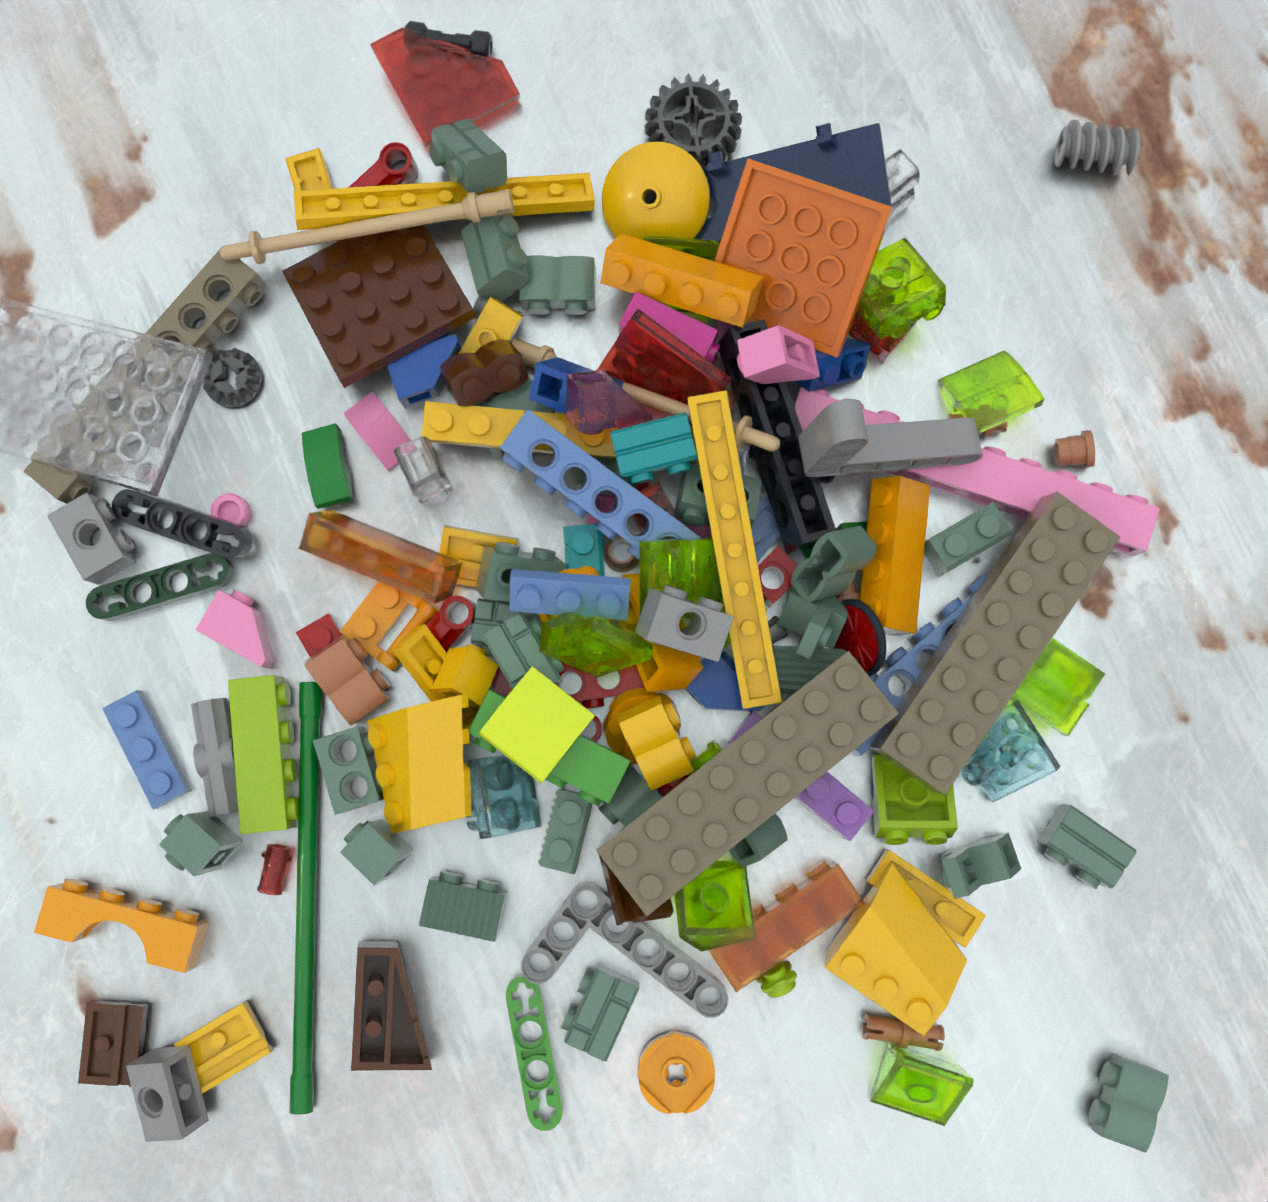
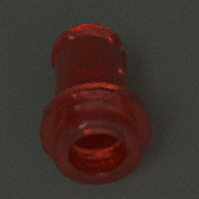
[257,844,293,895]

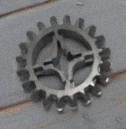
[644,73,742,167]

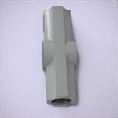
[191,698,238,817]

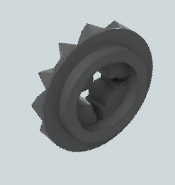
[201,348,262,407]

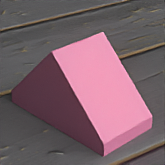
[343,391,418,471]

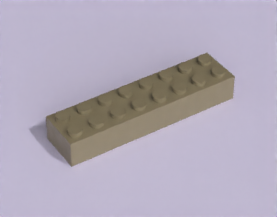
[870,492,1121,795]
[596,651,899,916]

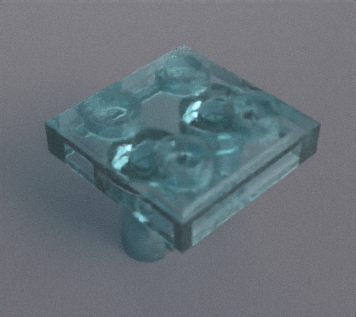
[962,700,1061,803]
[466,755,541,839]

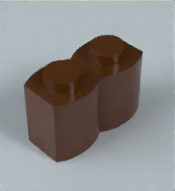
[440,339,529,406]

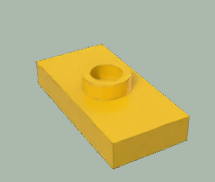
[285,148,333,191]
[459,297,524,354]

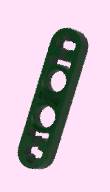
[86,553,234,621]

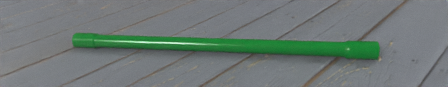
[289,682,323,1115]

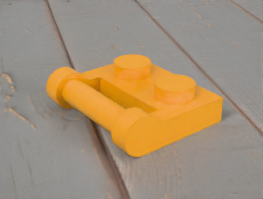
[339,572,438,672]

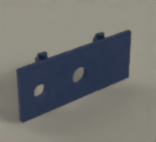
[681,123,892,256]

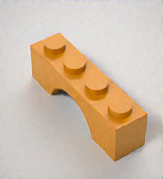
[34,879,209,973]

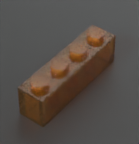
[299,509,463,604]
[708,860,865,992]

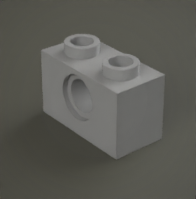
[47,492,137,585]
[635,585,734,662]
[126,1045,209,1142]

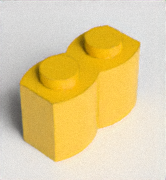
[617,695,697,791]

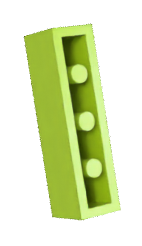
[228,675,299,835]

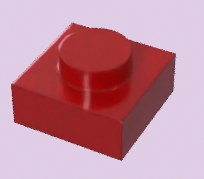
[296,613,343,657]

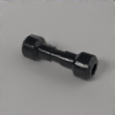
[403,21,493,62]

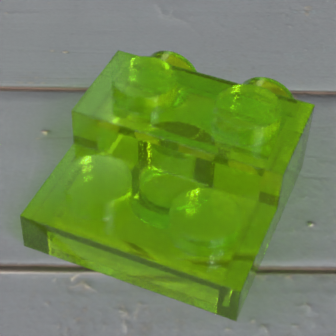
[859,237,947,340]
[539,613,653,677]

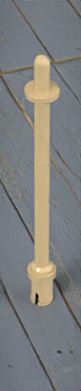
[219,188,514,265]
[510,338,780,451]

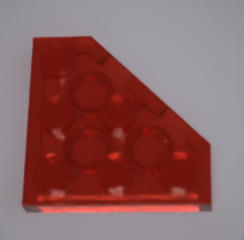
[370,27,520,147]
[596,309,732,404]

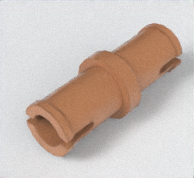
[862,1013,945,1051]

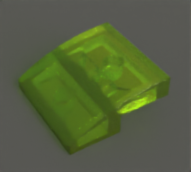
[938,350,1045,434]
[640,538,720,619]

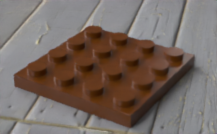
[282,225,477,388]

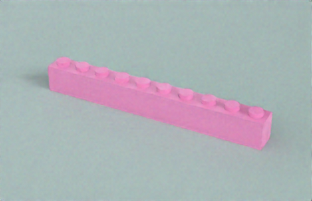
[794,387,1160,556]

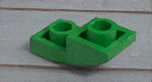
[301,423,353,509]

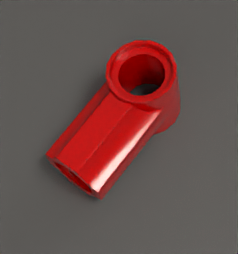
[348,142,418,188]
[426,595,476,652]

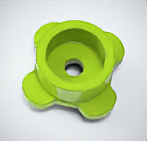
[756,961,797,998]

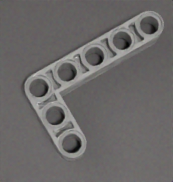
[798,399,983,477]
[521,881,729,1018]

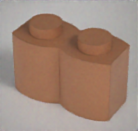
[305,634,390,726]

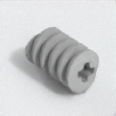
[1055,120,1140,176]

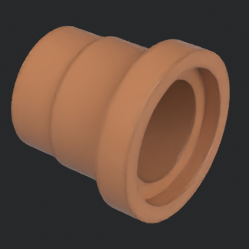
[1055,430,1095,468]
[604,536,640,573]

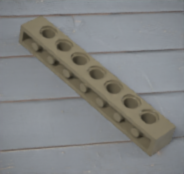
[24,246,266,504]

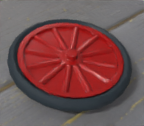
[833,599,887,677]

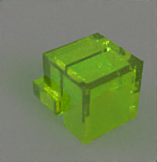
[1011,638,1105,736]

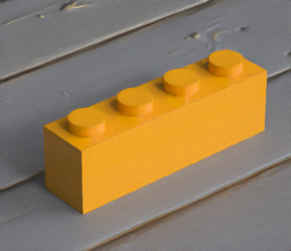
[600,233,763,328]
[860,476,930,634]

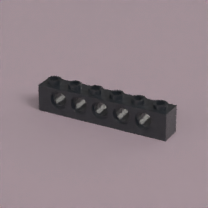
[717,319,836,555]

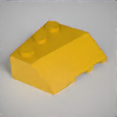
[367,693,471,834]
[825,861,967,1036]

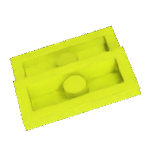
[479,666,595,784]

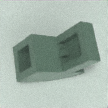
[777,588,848,660]
[940,832,1021,899]

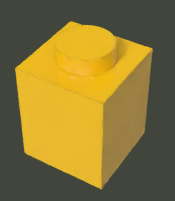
[431,644,499,707]

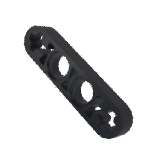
[112,489,253,558]

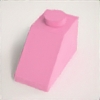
[737,325,820,384]
[196,589,275,669]

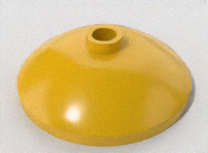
[602,142,710,251]

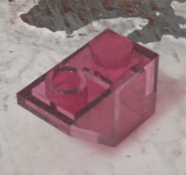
[567,370,653,435]

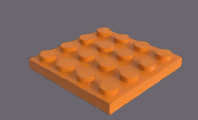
[715,158,894,358]

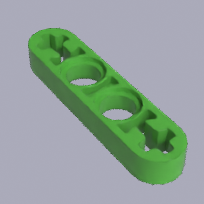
[506,974,563,1131]

